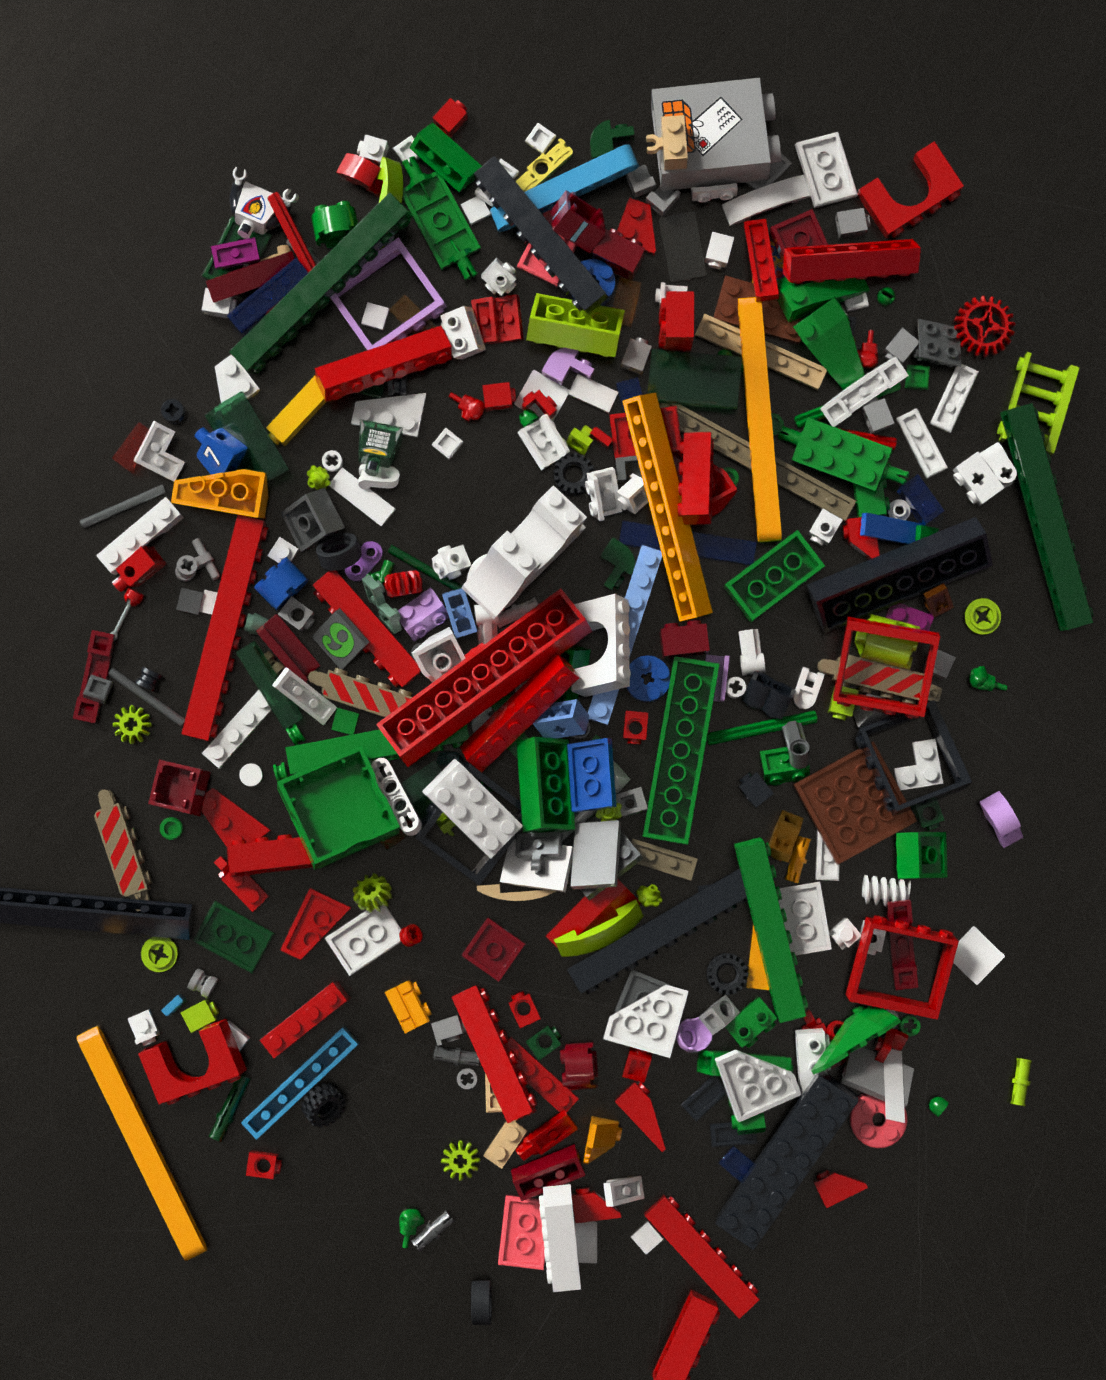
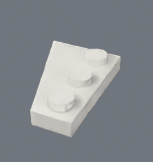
[351,393,427,438]

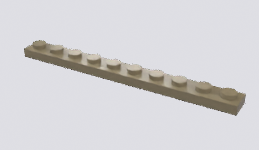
[657,393,856,522]

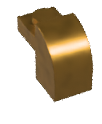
[769,810,803,862]

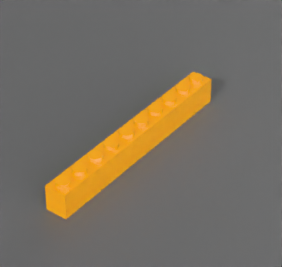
[623,393,713,622]

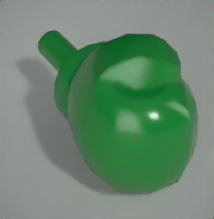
[969,666,1008,691]
[399,1209,424,1248]

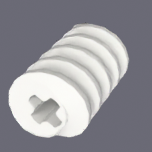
[862,875,911,906]

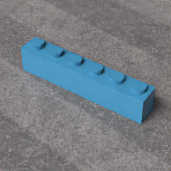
[241,1026,360,1140]

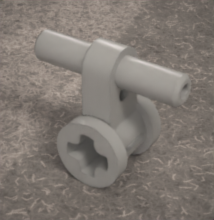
[175,538,220,582]

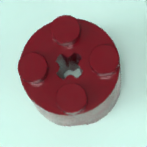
[560,1042,598,1090]

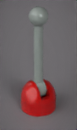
[110,587,144,640]

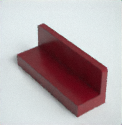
[256,614,320,682]

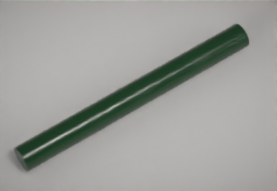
[388,545,468,595]

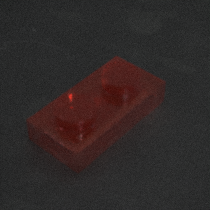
[112,422,149,473]

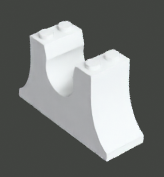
[462,485,587,619]

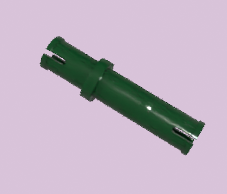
[209,1074,251,1142]

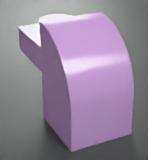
[542,348,594,385]
[979,791,1023,848]

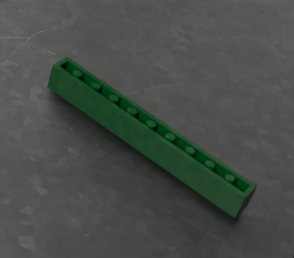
[229,192,413,374]
[1000,403,1093,631]

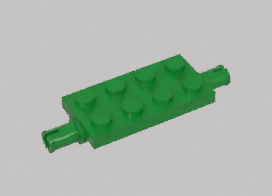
[402,156,481,281]
[778,418,910,492]

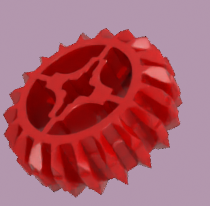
[954,296,1015,357]

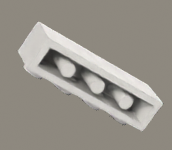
[795,1028,831,1098]

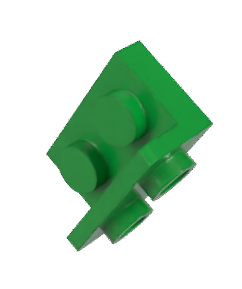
[760,747,810,786]

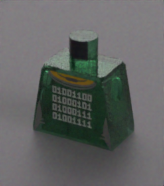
[359,419,403,476]

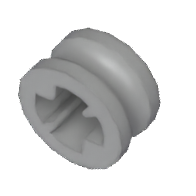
[457,1068,478,1089]

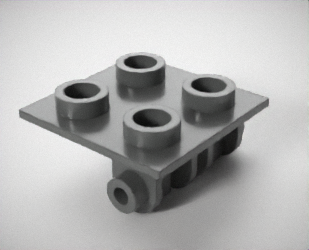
[913,319,961,368]

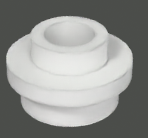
[887,499,910,520]

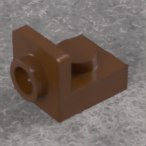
[923,583,954,618]

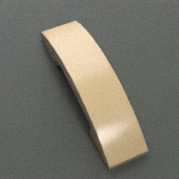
[477,883,568,901]

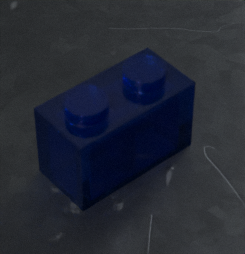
[897,474,945,526]

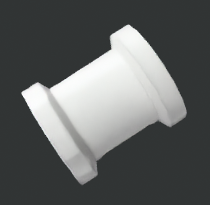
[726,677,746,699]

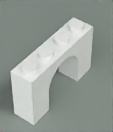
[572,594,631,697]

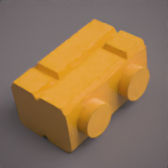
[385,980,432,1033]

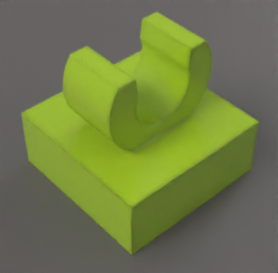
[566,425,593,456]
[435,813,455,836]

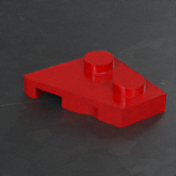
[617,198,656,255]

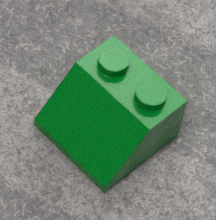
[896,832,948,879]

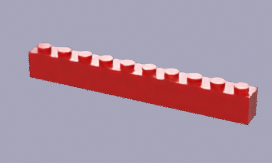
[181,515,269,742]

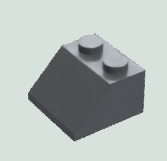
[281,488,345,552]

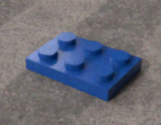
[567,738,617,813]

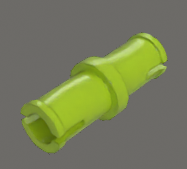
[1010,1058,1032,1106]

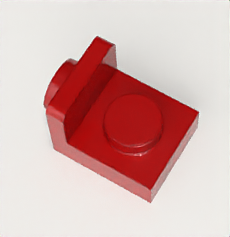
[622,1047,652,1083]

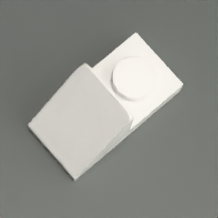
[603,1176,644,1207]

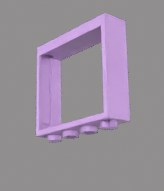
[330,237,447,350]

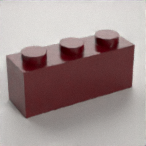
[511,1144,586,1201]

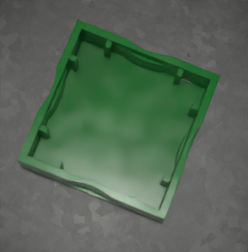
[277,745,400,870]

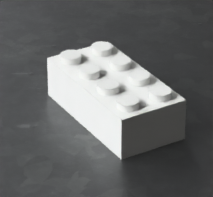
[422,759,523,859]
[539,1184,581,1292]

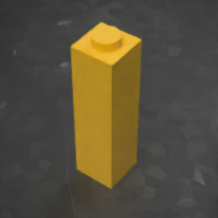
[266,376,326,446]

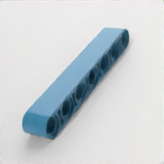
[490,144,639,232]

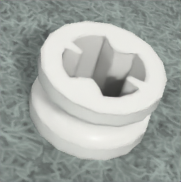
[322,450,343,472]

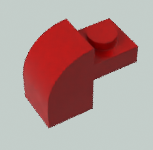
[336,153,383,198]

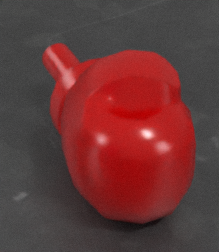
[857,330,878,369]
[449,392,485,422]

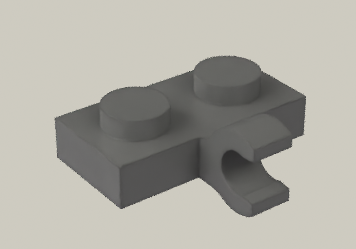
[515,832,563,874]

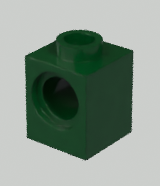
[913,800,944,831]
[526,1025,562,1060]

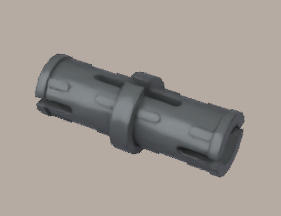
[433,1046,480,1067]
[411,1211,456,1252]

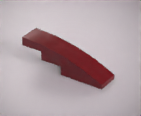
[206,251,299,303]

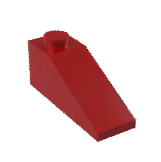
[615,1081,666,1152]

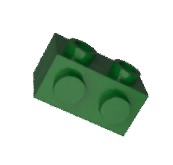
[725,996,777,1048]

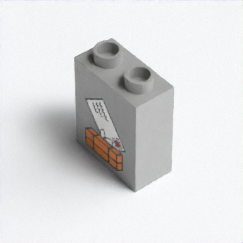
[651,78,781,191]

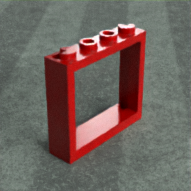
[833,617,940,719]
[846,916,959,1020]

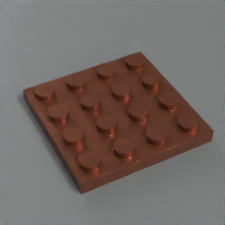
[793,741,917,865]

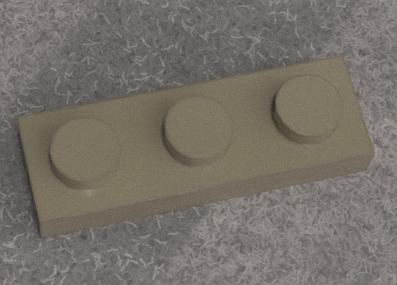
[631,838,698,881]

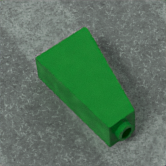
[697,1049,793,1076]

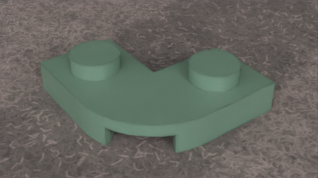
[362,575,402,634]

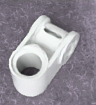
[979,442,1017,488]

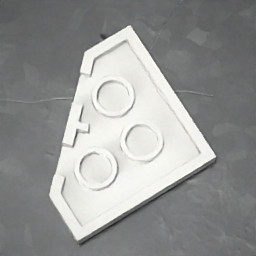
[603,985,688,1058]
[715,1050,801,1122]

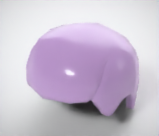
[676,1017,713,1053]

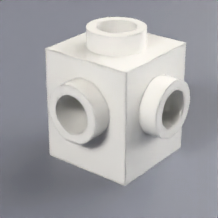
[481,257,517,296]
[432,545,471,580]

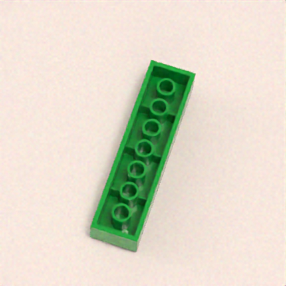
[643,656,720,845]

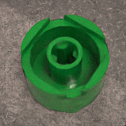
[311,201,358,248]

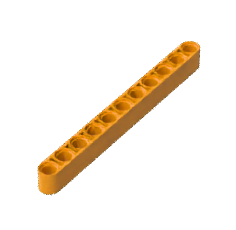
[738,297,782,542]
[77,1026,207,1261]

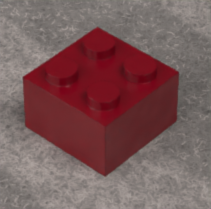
[592,229,645,282]
[659,620,710,660]

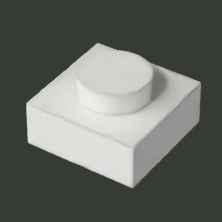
[267,537,299,563]

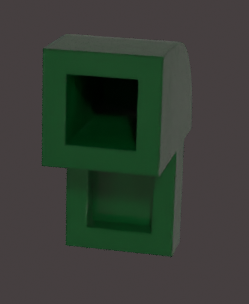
[590,120,634,160]
[600,537,635,592]

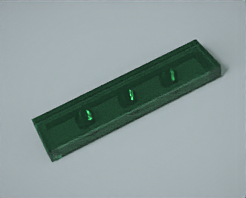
[236,641,304,729]

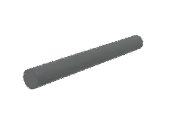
[80,484,166,529]
[108,668,185,727]

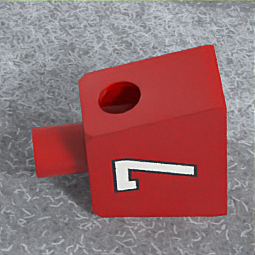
[112,546,167,592]

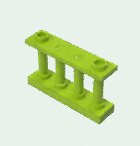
[997,352,1080,457]

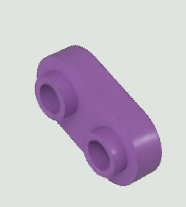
[345,541,383,582]

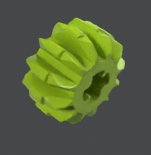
[113,705,152,744]
[353,873,392,913]
[441,1140,480,1180]

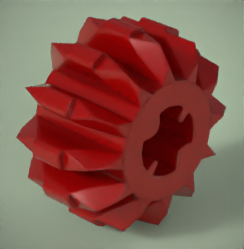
[384,570,422,598]

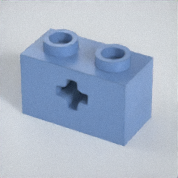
[442,588,477,638]
[533,699,589,739]

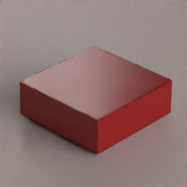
[590,427,613,450]

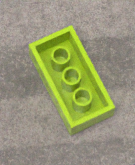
[526,293,625,357]

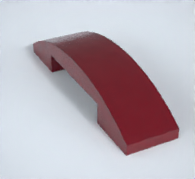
[73,630,115,723]
[887,899,918,990]

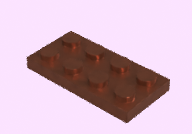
[714,276,806,344]

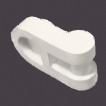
[358,464,400,489]
[793,667,825,709]

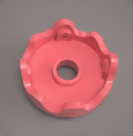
[849,1093,908,1148]

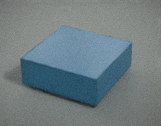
[161,994,186,1016]

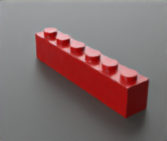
[783,239,921,284]
[315,326,452,402]
[313,571,422,689]
[460,653,579,772]
[452,985,537,1123]
[644,1195,759,1319]

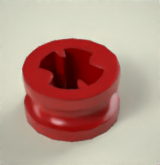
[399,924,422,947]

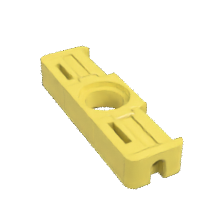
[515,138,573,192]

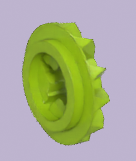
[964,598,1001,635]
[141,937,178,972]

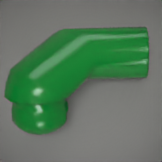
[365,560,395,585]

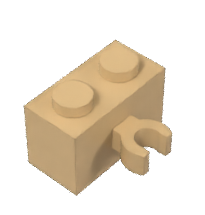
[646,115,688,170]

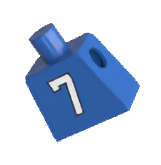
[194,427,248,475]

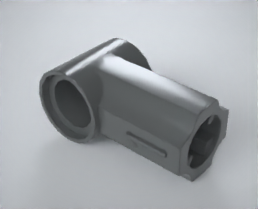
[782,721,810,769]

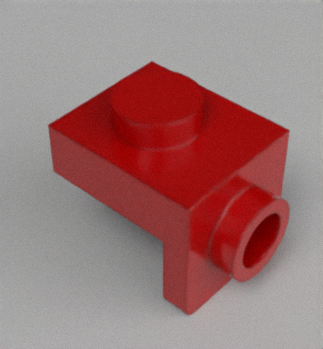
[522,390,557,419]
[874,1028,908,1063]

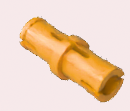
[785,836,811,883]

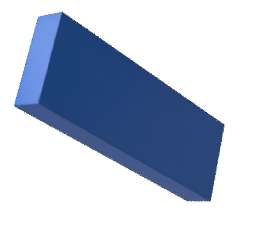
[860,513,922,545]

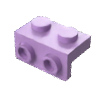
[398,587,449,641]

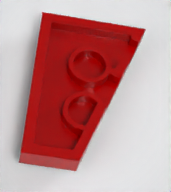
[201,788,272,847]
[280,888,352,960]

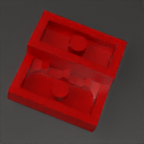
[471,294,524,344]

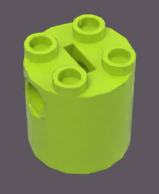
[855,614,920,670]

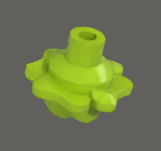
[307,465,331,490]
[596,800,622,822]
[636,884,663,907]

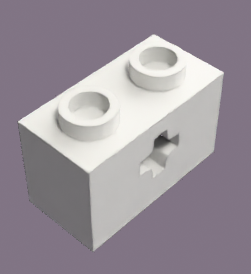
[953,452,1004,507]

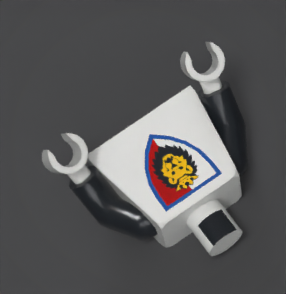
[229,167,299,239]

